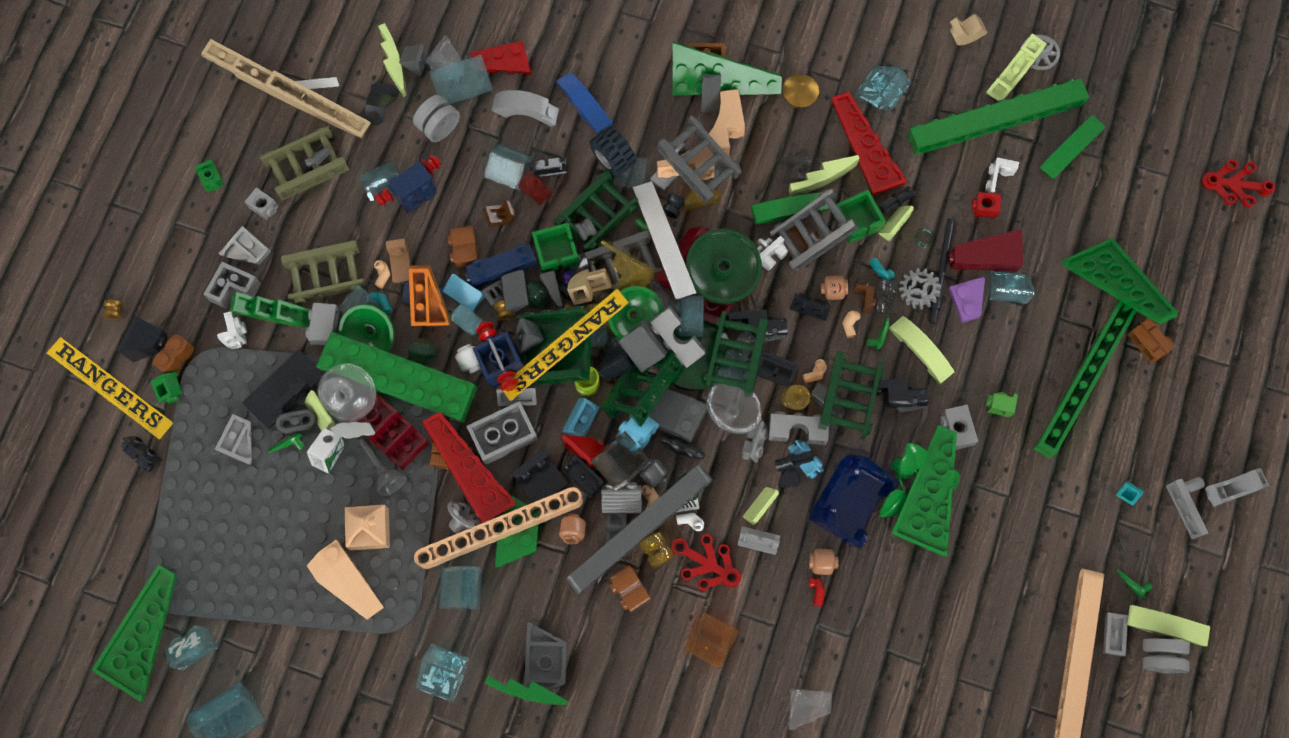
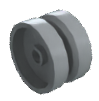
[413,94,460,143]
[1142,639,1190,674]

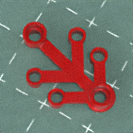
[1202,159,1275,208]
[672,534,741,591]

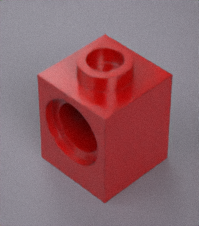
[971,192,1001,219]

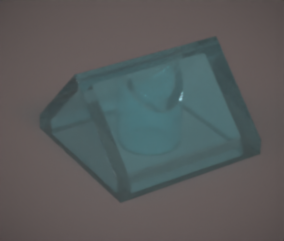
[485,144,533,190]
[358,161,400,201]
[990,271,1035,304]

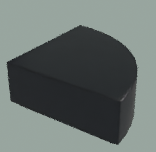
[779,468,800,489]

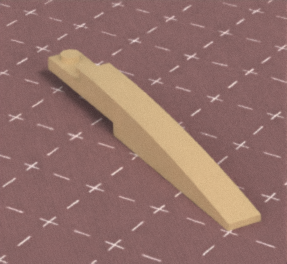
[201,39,371,138]

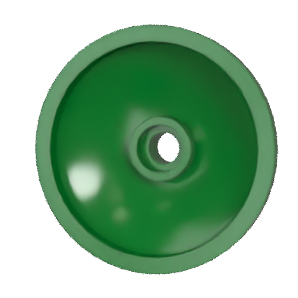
[608,286,664,339]
[339,304,395,352]

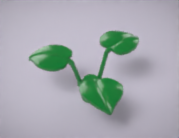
[879,443,960,517]

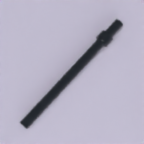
[929,218,955,324]

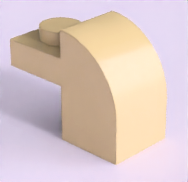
[950,14,988,45]
[567,268,611,305]

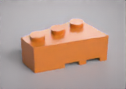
[409,265,451,326]

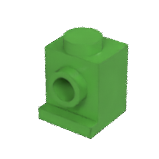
[986,392,1018,417]

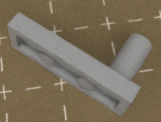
[1166,477,1208,540]

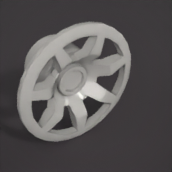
[1021,35,1060,70]
[447,501,481,534]

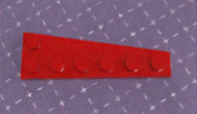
[831,92,907,196]
[422,412,516,524]

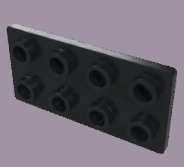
[242,350,325,429]

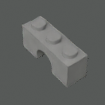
[650,306,706,368]
[768,411,829,445]

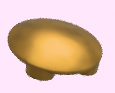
[783,74,819,108]

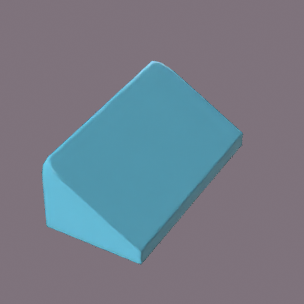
[443,274,484,312]
[562,398,600,437]

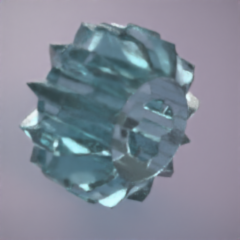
[451,304,483,335]

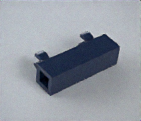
[465,243,537,288]

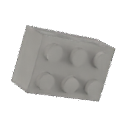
[467,401,538,465]

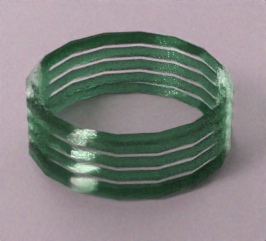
[915,228,934,247]

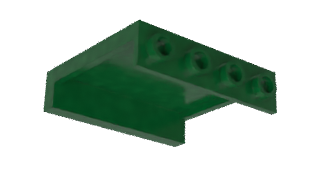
[516,306,591,385]

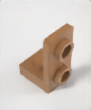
[386,239,410,284]

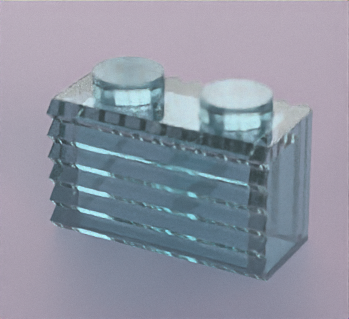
[676,295,704,337]

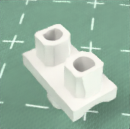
[757,236,789,271]

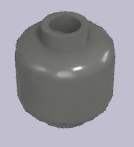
[639,458,668,488]

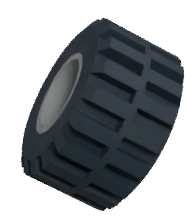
[589,126,636,177]

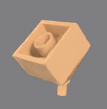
[345,505,390,551]

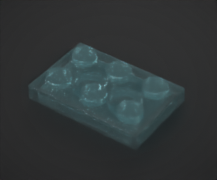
[429,55,493,104]

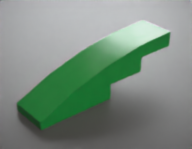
[1040,115,1106,180]
[750,192,829,224]
[230,292,310,328]
[484,676,569,705]

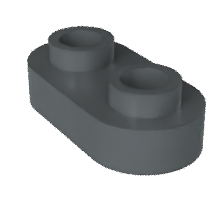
[276,410,316,434]

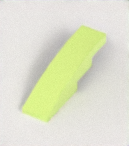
[378,23,407,97]
[789,155,859,197]
[1127,605,1210,646]

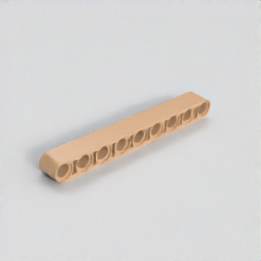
[414,487,583,569]
[1054,568,1104,738]

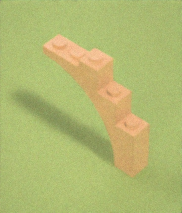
[657,90,745,180]

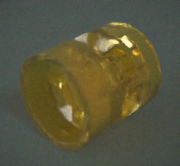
[781,385,810,410]
[639,531,675,569]

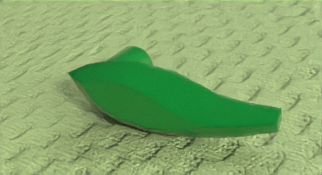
[867,317,890,350]
[268,434,305,453]
[1116,569,1152,599]

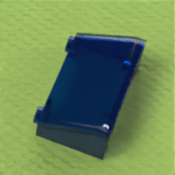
[809,455,899,549]

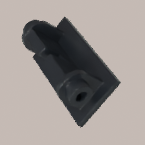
[528,156,567,179]
[790,293,831,321]
[121,436,162,472]

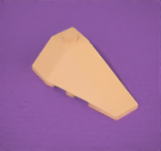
[307,540,384,620]

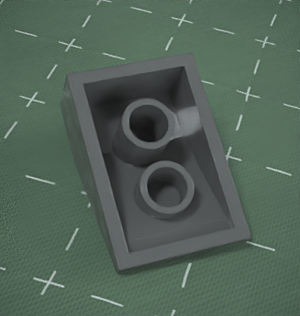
[649,389,708,444]

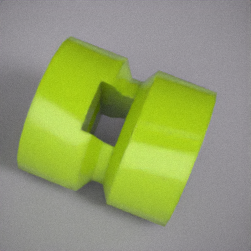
[575,366,600,397]

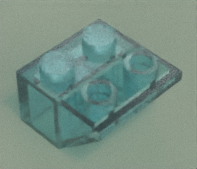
[439,566,482,610]

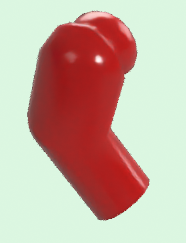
[808,577,825,607]

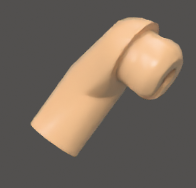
[374,260,390,289]
[842,310,860,339]
[803,359,827,384]
[641,485,659,509]

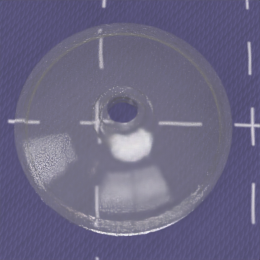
[318,364,376,422]
[706,383,762,434]

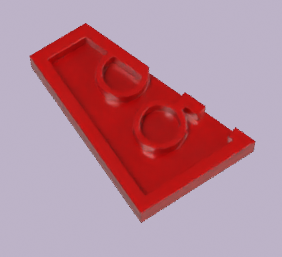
[470,41,531,75]

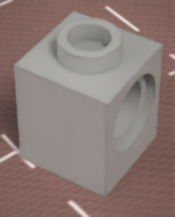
[245,187,278,221]

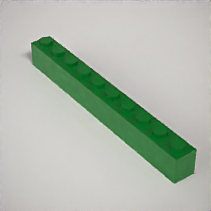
[907,79,1089,156]
[1033,299,1137,459]

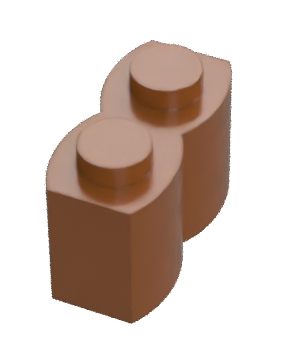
[448,225,478,268]
[152,334,194,374]
[608,565,651,613]

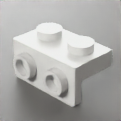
[217,312,247,349]

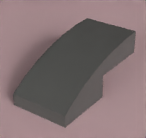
[606,513,627,543]

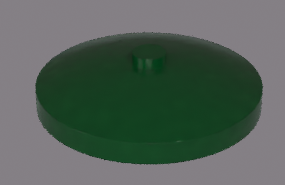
[685,229,762,304]
[658,316,732,391]

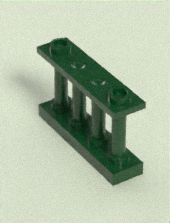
[554,170,638,253]
[703,311,768,398]
[818,350,885,440]
[600,353,683,427]

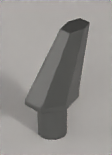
[305,146,331,167]

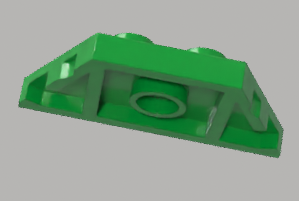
[495,495,540,568]

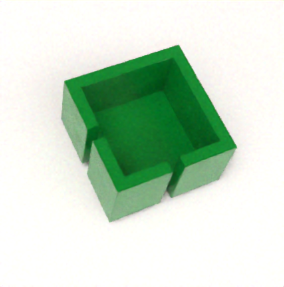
[832,190,886,244]
[532,223,579,273]

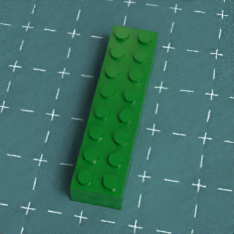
[316,332,478,423]

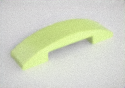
[986,34,1047,101]
[889,316,954,384]

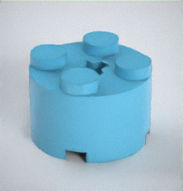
[615,416,659,455]

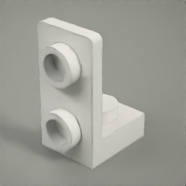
[985,157,1019,194]

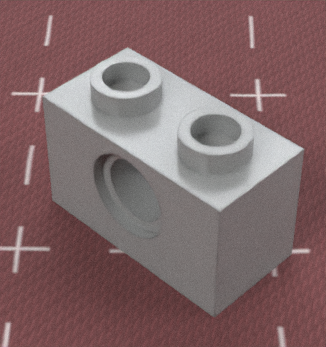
[940,405,978,450]

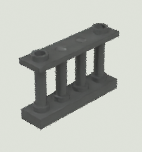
[656,116,742,205]
[769,189,860,272]
[578,230,661,302]

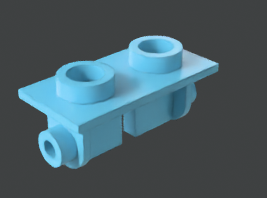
[788,440,824,479]

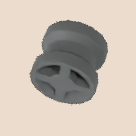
[574,218,597,241]

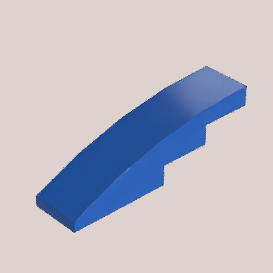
[556,72,613,134]

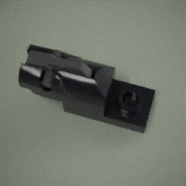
[727,310,788,343]
[866,379,928,413]

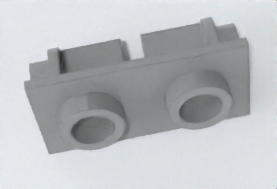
[741,421,769,463]
[737,526,780,555]

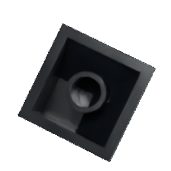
[117,316,168,362]

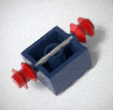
[374,154,441,213]
[472,321,525,392]

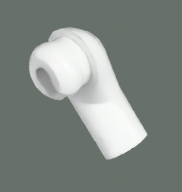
[676,513,704,531]

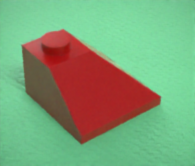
[562,434,608,470]

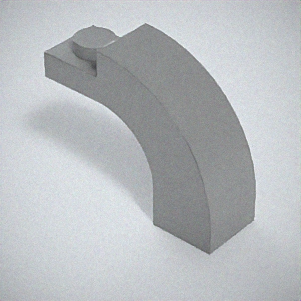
[491,90,559,127]
[1205,468,1269,507]

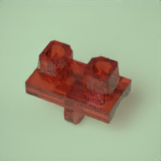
[517,170,552,205]

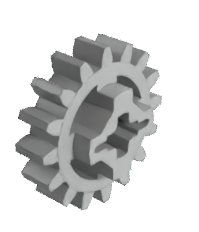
[899,268,941,309]

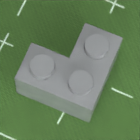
[203,262,261,309]

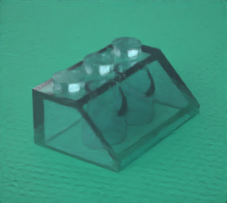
[186,682,266,738]

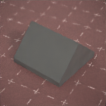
[618,318,668,372]

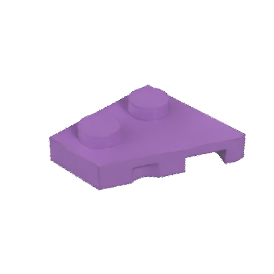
[949,277,985,323]

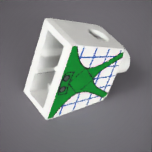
[307,424,344,474]

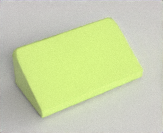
[879,206,914,241]
[305,390,335,431]
[743,487,779,526]

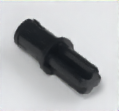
[880,186,915,213]
[775,451,814,472]

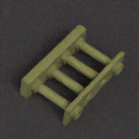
[260,126,349,201]
[281,240,367,305]

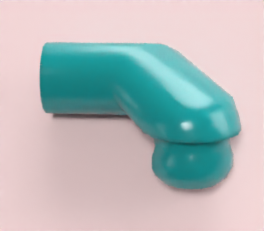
[869,258,895,282]
[367,292,393,314]

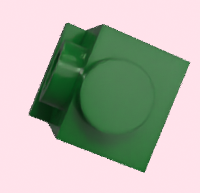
[194,159,224,192]
[150,372,183,404]

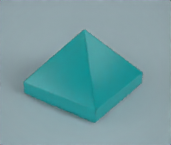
[1116,481,1144,506]

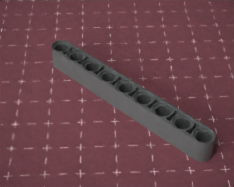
[566,464,713,595]

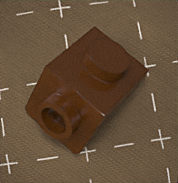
[483,200,515,227]
[853,283,877,314]

